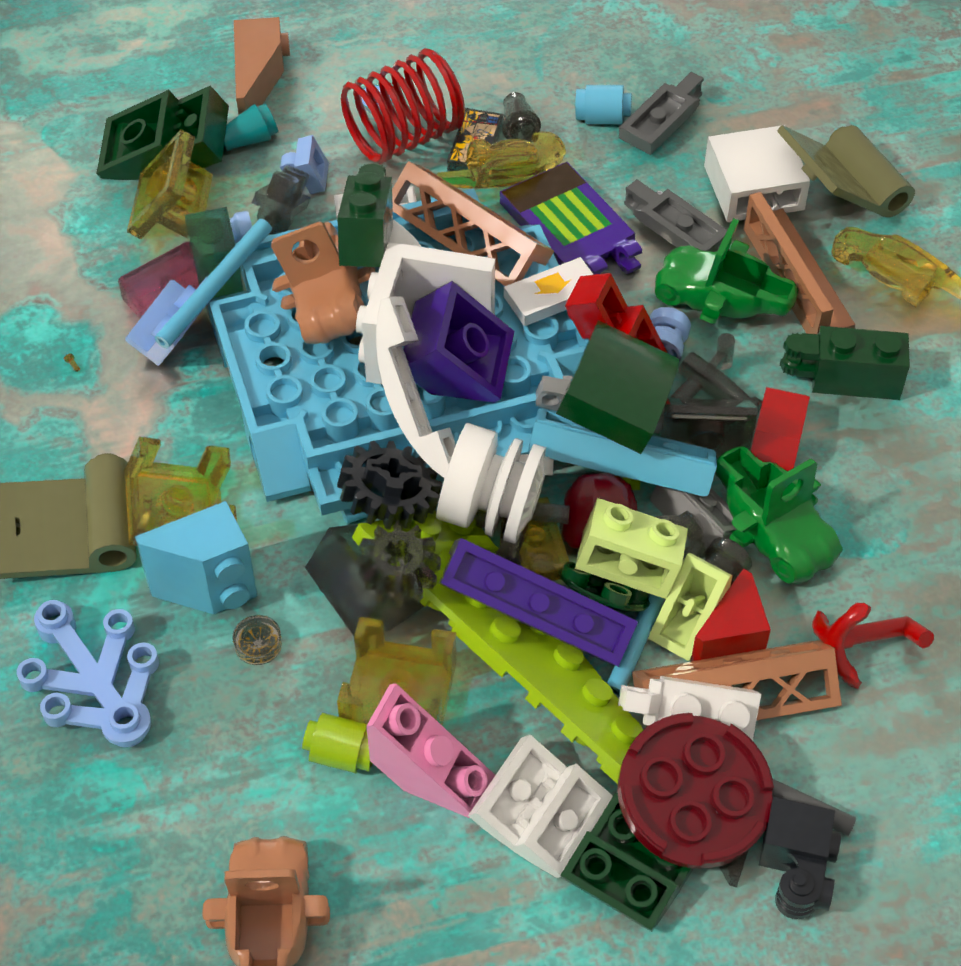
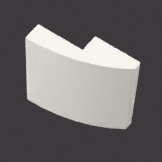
[468,735,613,878]

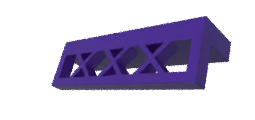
[438,538,638,667]

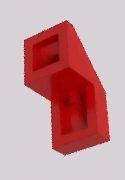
[751,387,810,471]

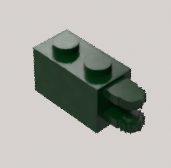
[337,163,393,267]
[779,326,910,400]

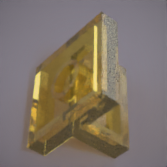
[127,129,213,241]

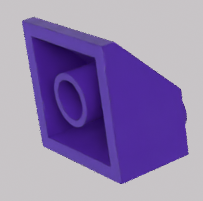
[403,281,515,403]

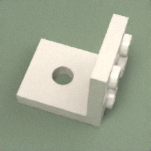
[356,242,495,385]

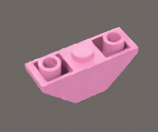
[367,683,495,818]

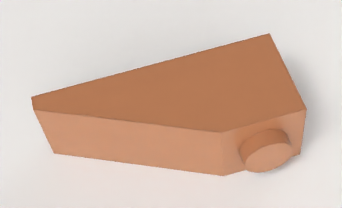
[234,17,290,115]

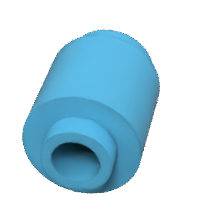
[575,85,632,125]

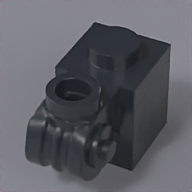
[759,797,842,919]

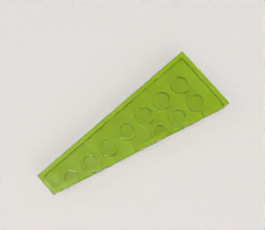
[352,511,643,784]

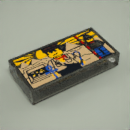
[447,108,503,178]

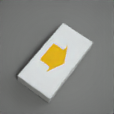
[504,257,594,326]

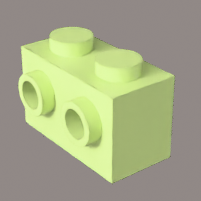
[575,498,688,599]

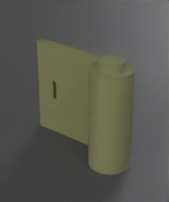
[777,125,915,217]
[0,453,137,579]

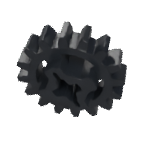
[337,441,442,530]

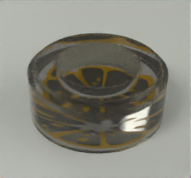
[232,615,282,665]

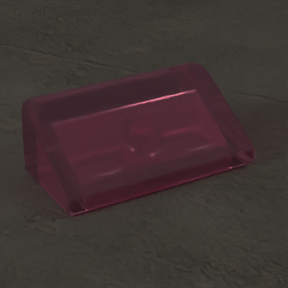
[118,241,210,318]

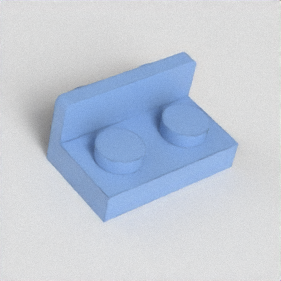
[125,276,207,366]

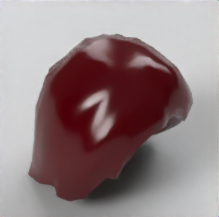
[559,472,638,548]

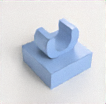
[280,135,329,194]

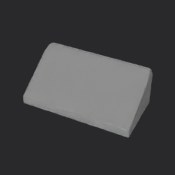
[650,485,737,558]

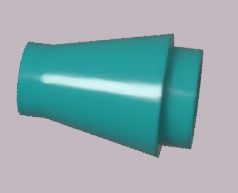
[224,103,279,151]

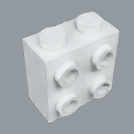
[704,125,810,222]

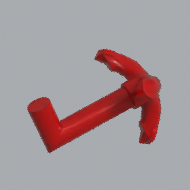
[812,602,934,689]

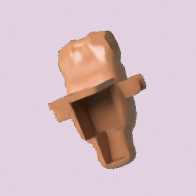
[271,222,375,344]
[202,836,330,966]

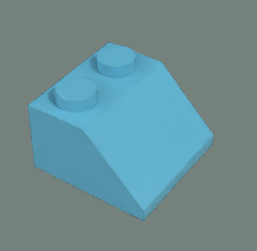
[135,501,257,614]

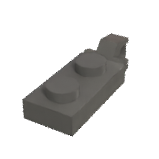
[619,72,704,155]
[624,179,727,252]

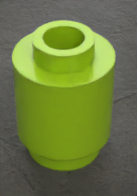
[302,712,373,774]

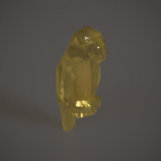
[436,131,566,190]
[831,227,961,307]

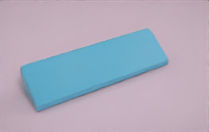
[528,407,717,497]

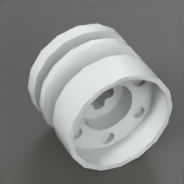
[436,423,546,544]

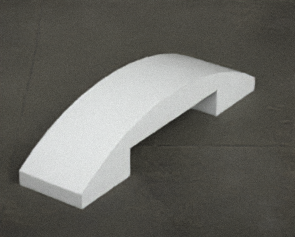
[376,296,456,479]

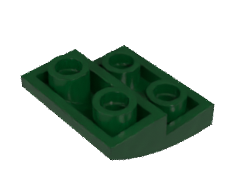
[560,792,694,932]

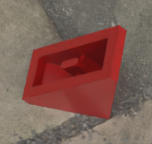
[691,569,771,662]

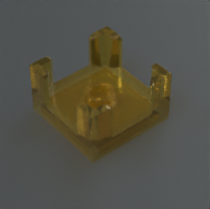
[124,436,237,546]
[337,617,457,725]

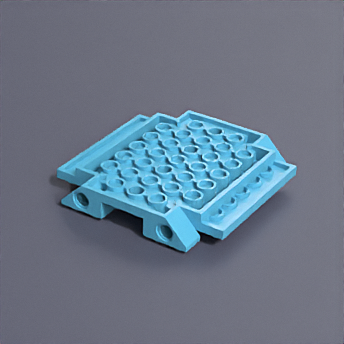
[206,188,589,516]

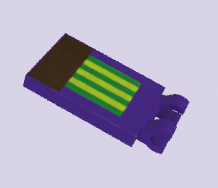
[500,162,643,275]

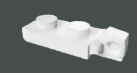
[618,676,761,741]

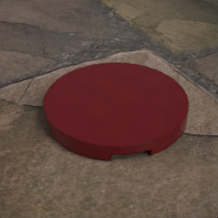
[617,713,774,869]

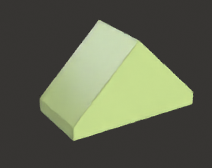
[648,553,733,661]

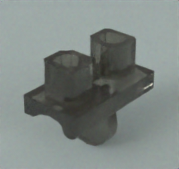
[252,165,311,235]

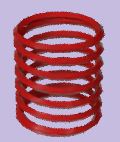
[341,48,465,164]

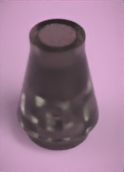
[502,92,541,146]

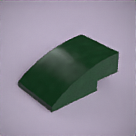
[96,85,229,180]
[556,320,680,454]

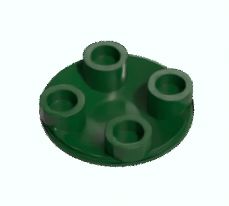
[559,562,650,611]

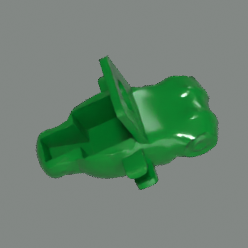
[655,218,798,324]
[715,446,843,584]

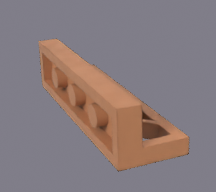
[392,161,554,286]
[744,192,856,334]
[632,640,842,728]

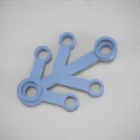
[17,600,159,747]

